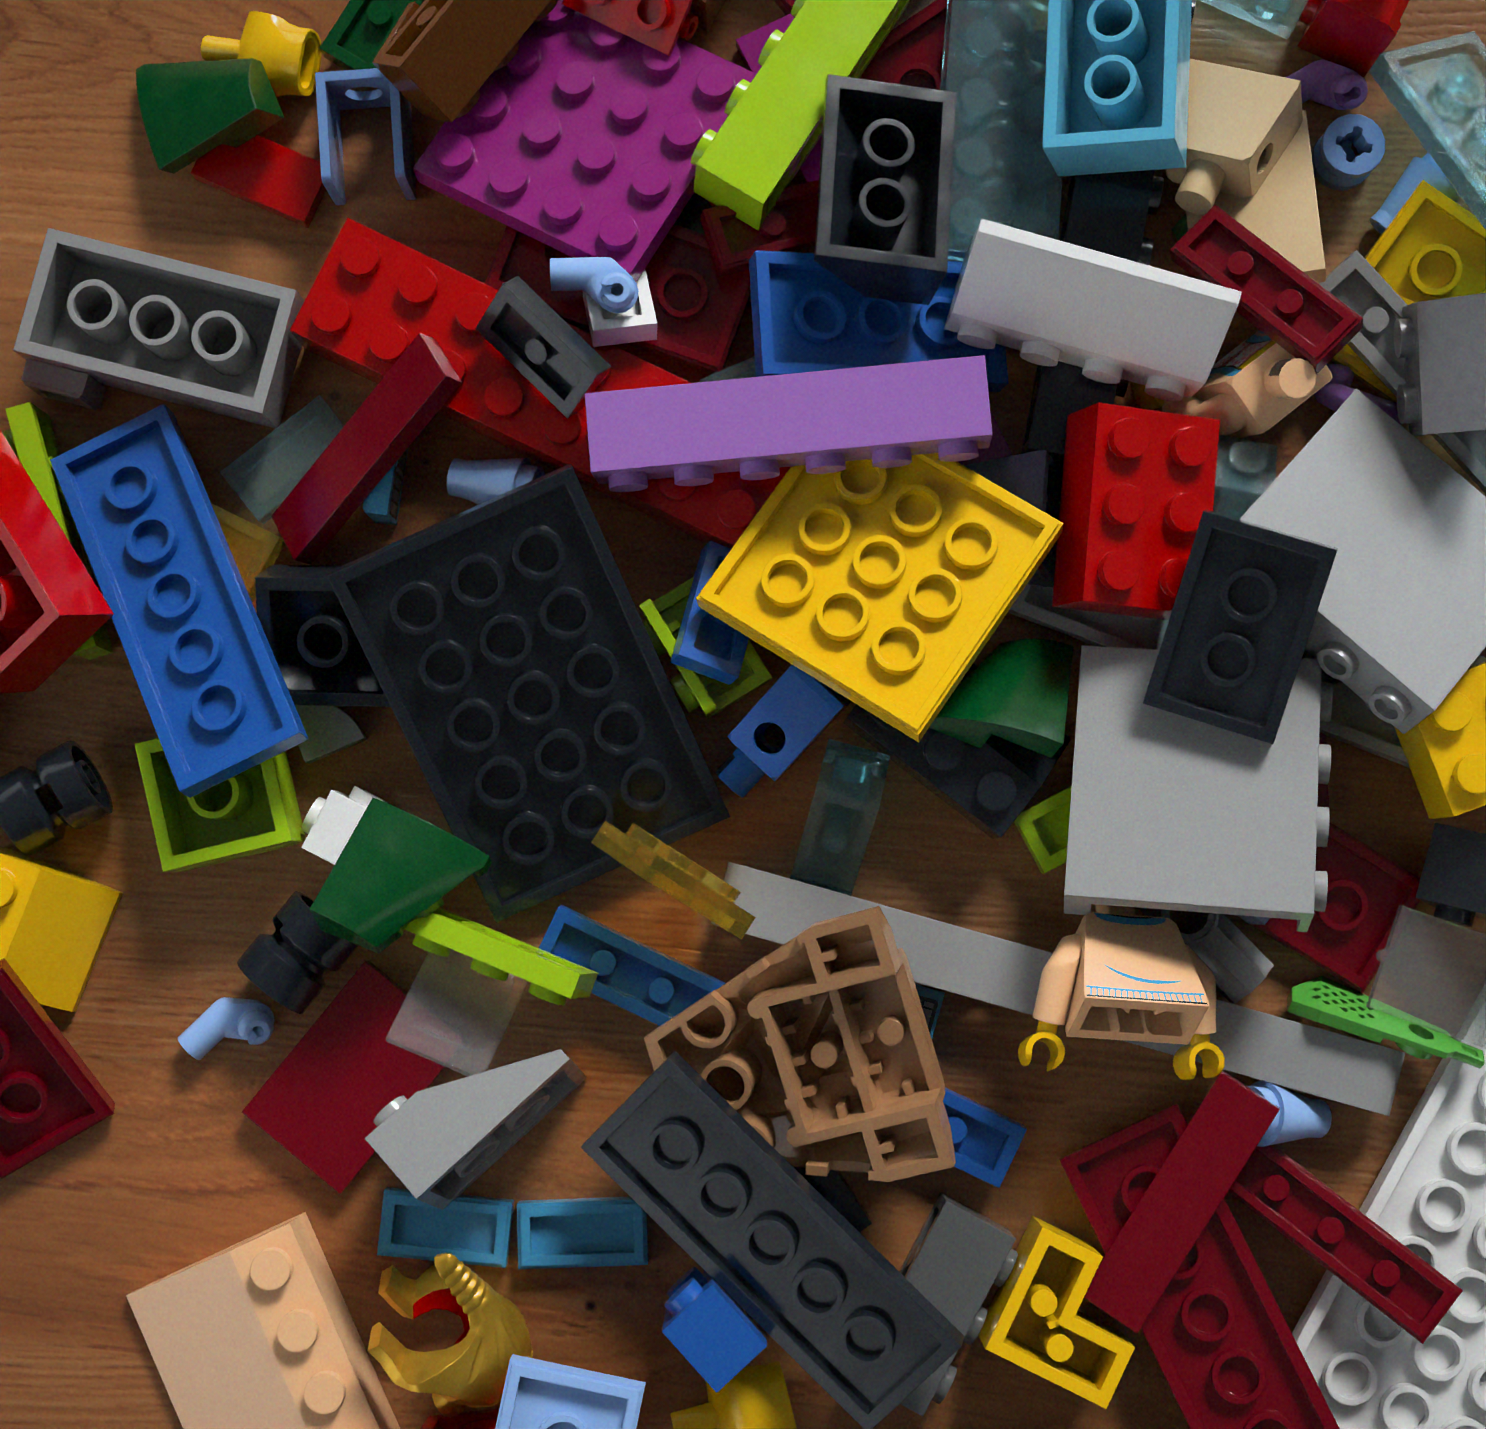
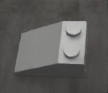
[365,1049,587,1210]

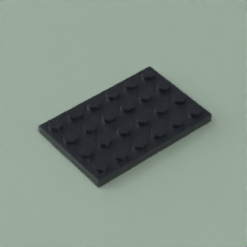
[327,464,730,923]

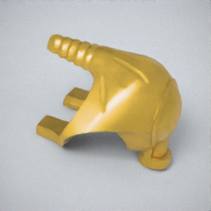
[367,1253,533,1418]

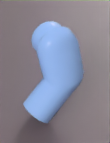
[550,257,639,313]
[178,997,274,1060]

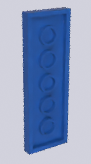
[50,404,309,798]

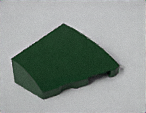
[136,58,284,174]
[929,639,1074,758]
[310,798,492,954]

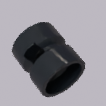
[0,740,113,856]
[237,891,359,1014]

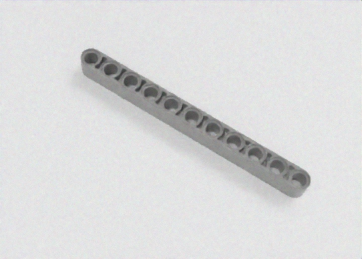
[711,862,1405,1116]

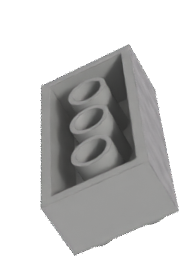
[13,228,304,429]

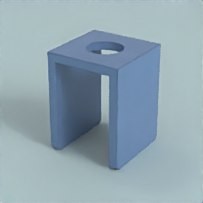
[315,68,417,205]

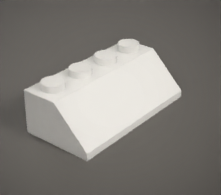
[944,219,1242,401]

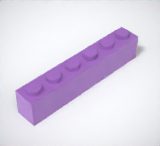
[585,355,992,492]

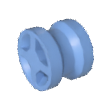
[1311,114,1385,191]

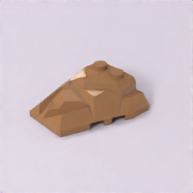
[644,906,956,1182]

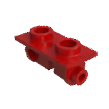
[562,0,698,56]

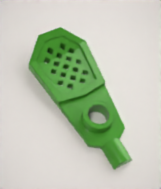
[1287,976,1485,1069]

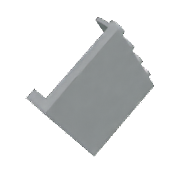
[1240,388,1486,734]
[1064,645,1333,932]

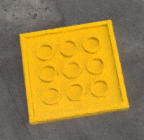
[696,453,1064,743]

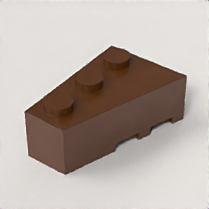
[372,0,558,122]

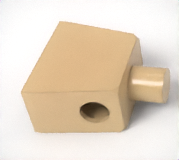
[1166,59,1303,215]

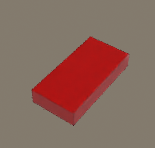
[191,135,326,228]

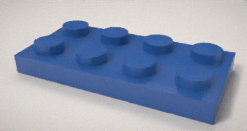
[749,250,1009,392]

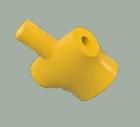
[201,11,322,98]
[670,1361,797,1429]

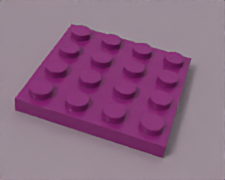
[413,0,756,282]

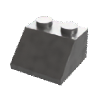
[1394,293,1486,436]

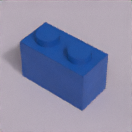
[662,1266,767,1393]

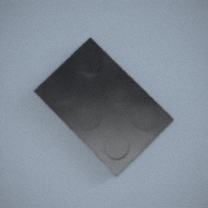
[1143,509,1338,744]

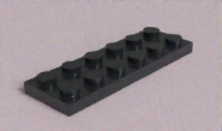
[581,1051,964,1429]

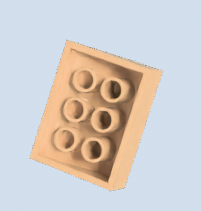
[126,1212,400,1429]

